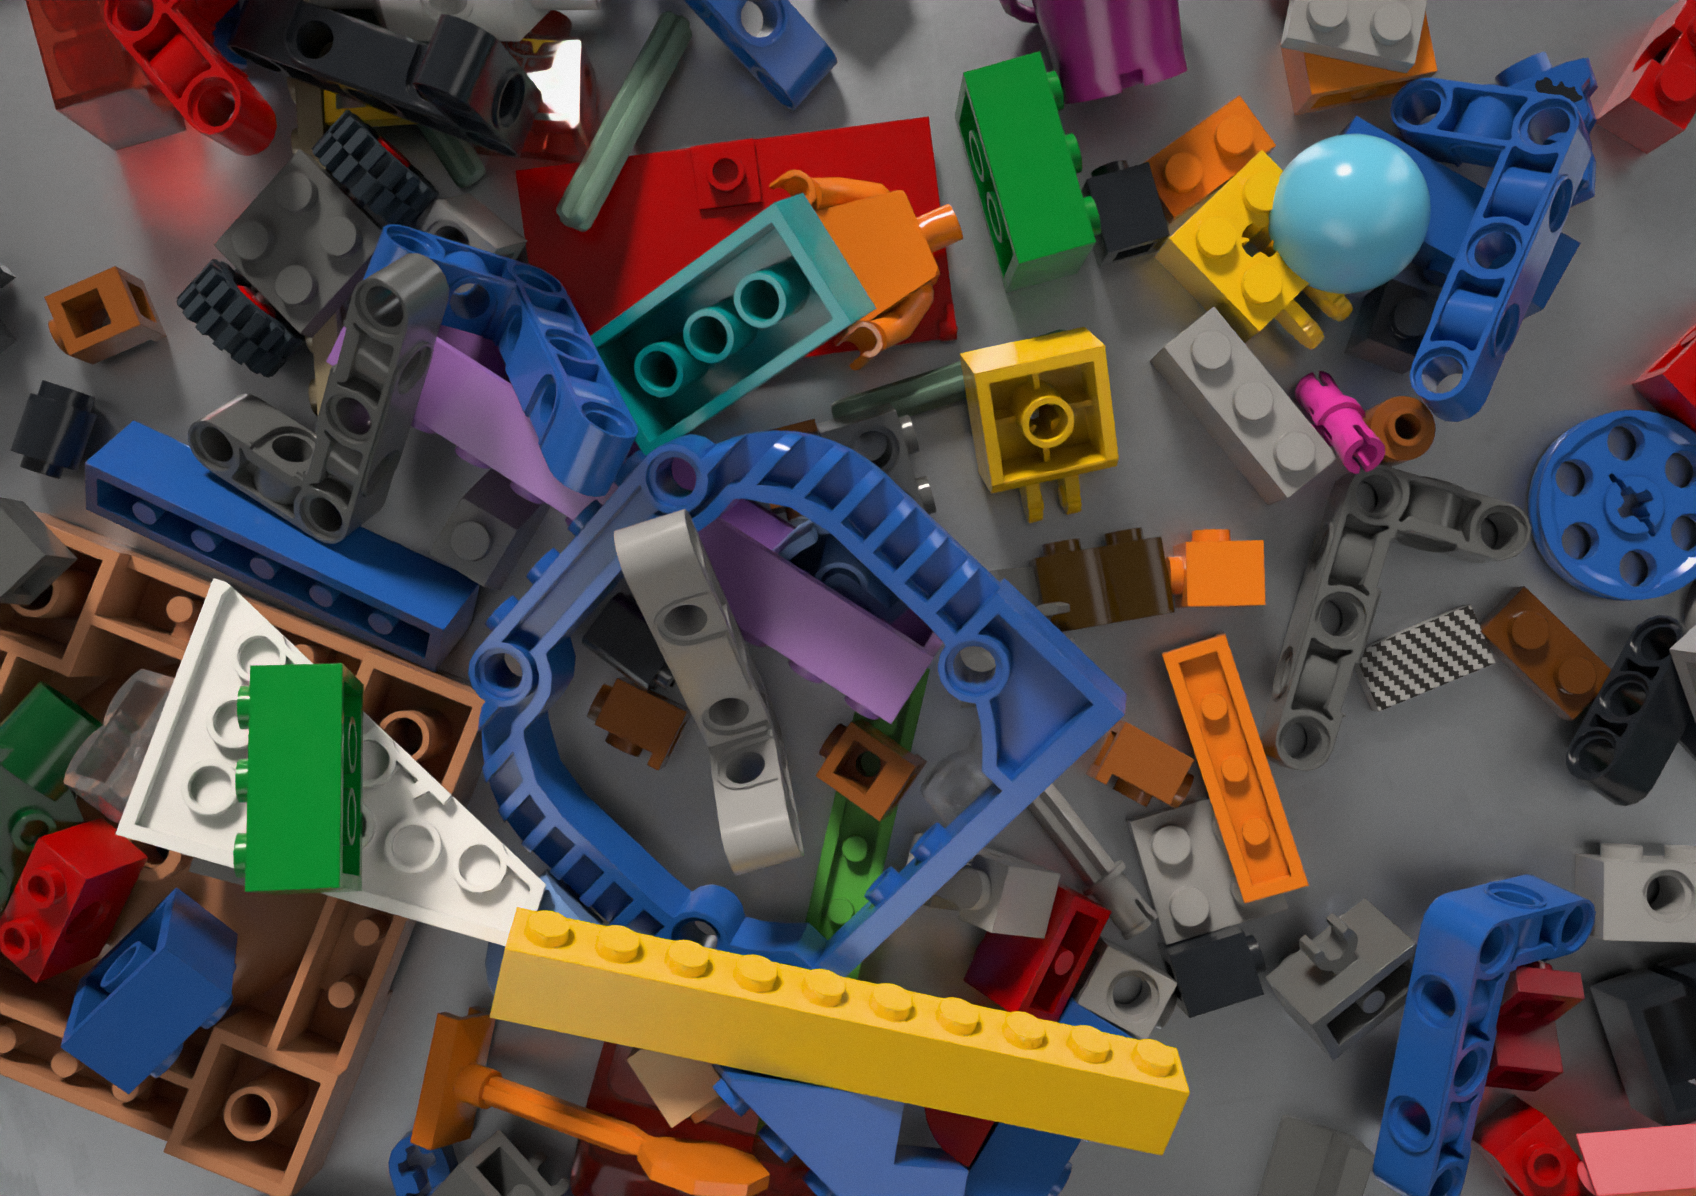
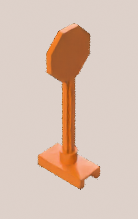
[410,1006,770,1196]

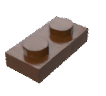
[1479,586,1611,720]

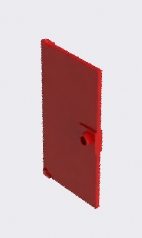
[515,116,958,359]

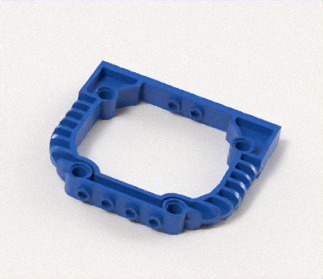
[468,430,1127,977]

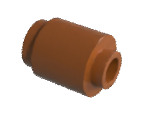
[1363,396,1436,467]

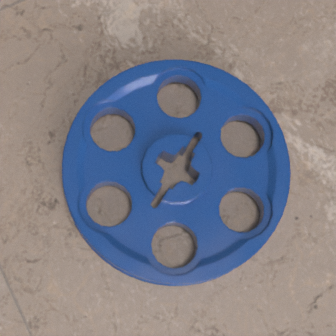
[1528,410,1696,601]

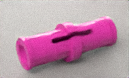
[1295,371,1385,474]

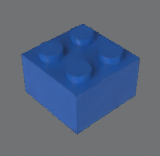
[60,887,238,1095]

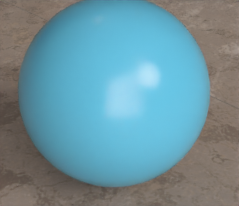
[1268,134,1431,294]

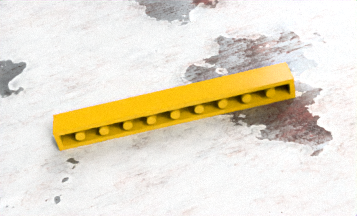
[489,907,1190,1156]

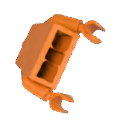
[769,169,963,371]

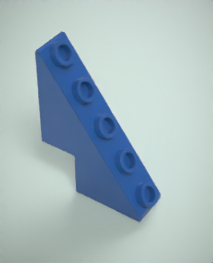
[712,1064,968,1196]

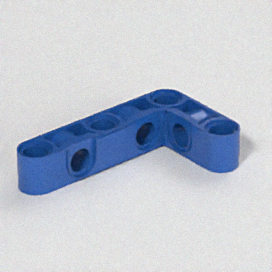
[684,0,838,110]
[1390,77,1592,422]
[363,224,639,497]
[1373,874,1596,1196]

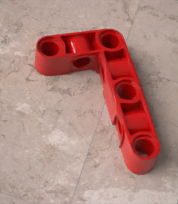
[104,0,277,156]

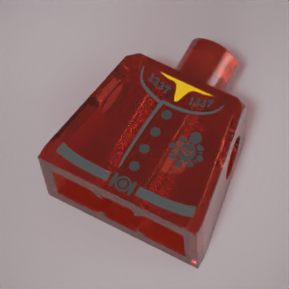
[472,10,596,163]

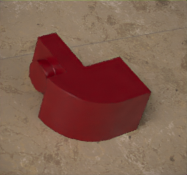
[1485,961,1585,1092]

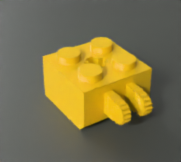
[1155,150,1353,350]
[959,327,1119,523]

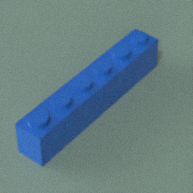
[85,420,480,672]

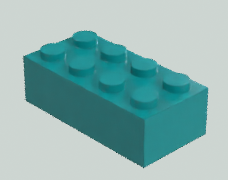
[590,193,877,456]

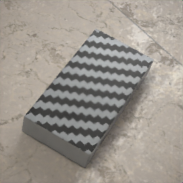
[1354,604,1495,712]

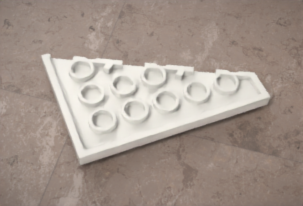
[115,578,547,946]

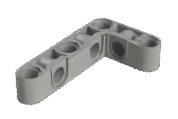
[614,509,804,876]

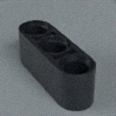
[1566,615,1693,806]

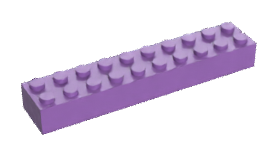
[326,325,943,724]

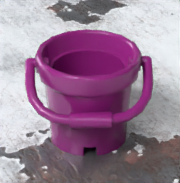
[999,0,1188,104]

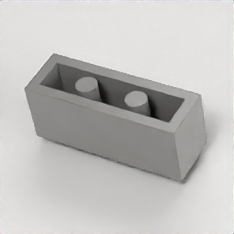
[1150,307,1338,505]

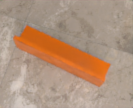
[1162,631,1309,903]

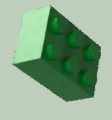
[955,51,1101,293]
[233,663,364,895]

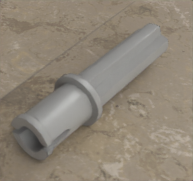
[1027,783,1158,940]

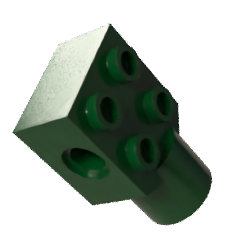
[0,681,118,913]

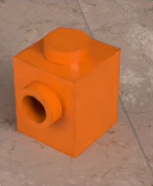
[1165,529,1266,608]

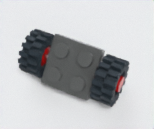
[177,109,439,378]

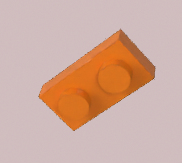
[1144,95,1276,224]

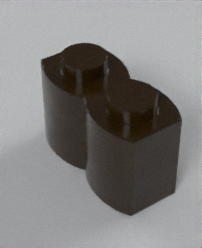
[1029,527,1175,632]

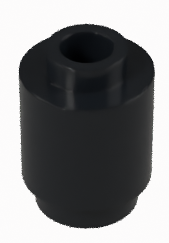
[10,380,97,479]

